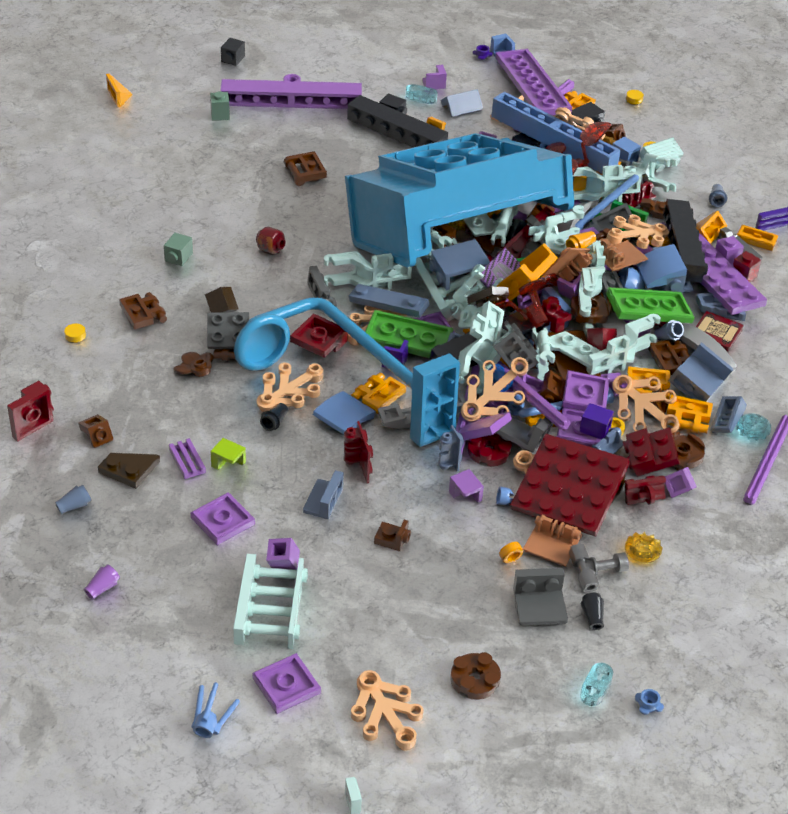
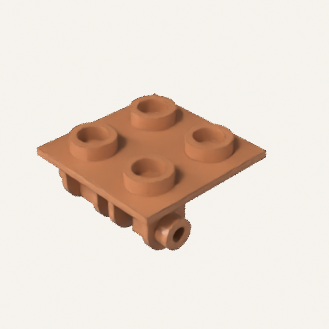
[599,238,648,271]
[542,247,593,283]
[523,515,582,567]

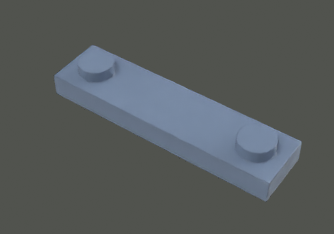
[349,284,430,318]

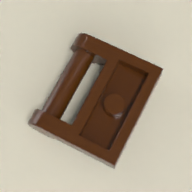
[283,151,327,186]

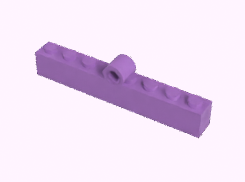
[221,74,362,109]

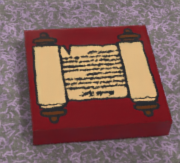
[696,311,744,352]

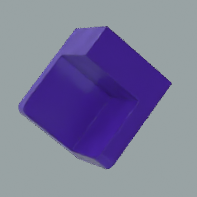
[381,340,409,368]
[579,403,614,440]

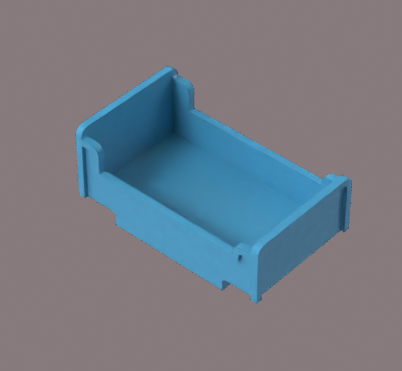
[345,133,574,268]

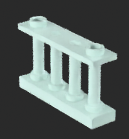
[415,238,487,322]
[233,554,308,649]

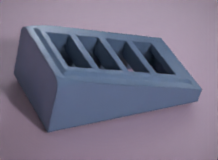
[710,396,747,433]

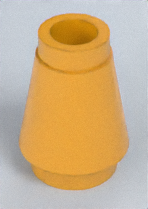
[566,231,596,248]

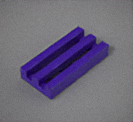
[755,207,788,231]

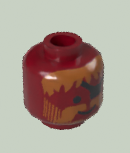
[256,227,286,254]

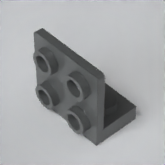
[207,312,249,349]
[492,320,539,377]
[496,416,553,453]
[513,567,568,626]

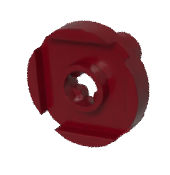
[468,432,512,467]

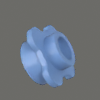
[635,689,664,715]

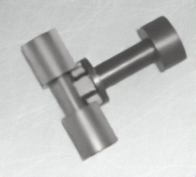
[569,544,629,592]

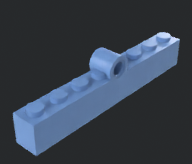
[491,92,620,174]

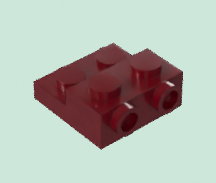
[290,313,348,358]
[7,380,54,442]
[623,427,680,477]

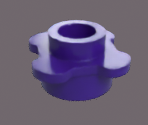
[473,45,493,60]

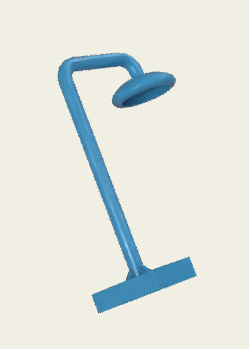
[234,298,460,447]

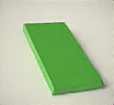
[606,287,695,323]
[365,310,453,358]

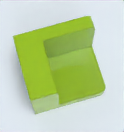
[210,438,246,470]

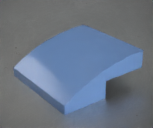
[636,244,687,289]
[313,391,376,434]

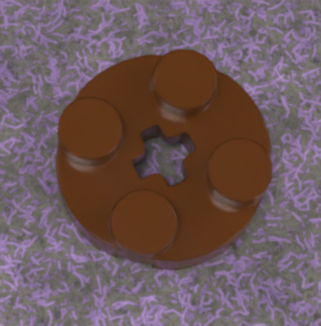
[570,292,612,324]
[673,432,705,471]
[450,652,501,700]

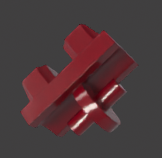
[533,296,572,333]
[624,475,666,505]

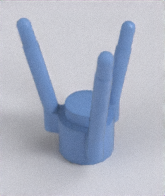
[191,682,240,738]

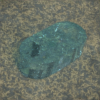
[405,84,438,104]
[580,663,614,706]

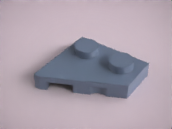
[696,293,746,321]

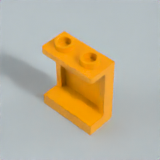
[497,243,558,301]

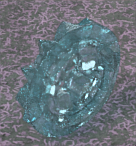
[736,413,772,441]

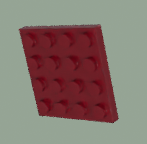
[510,434,630,537]

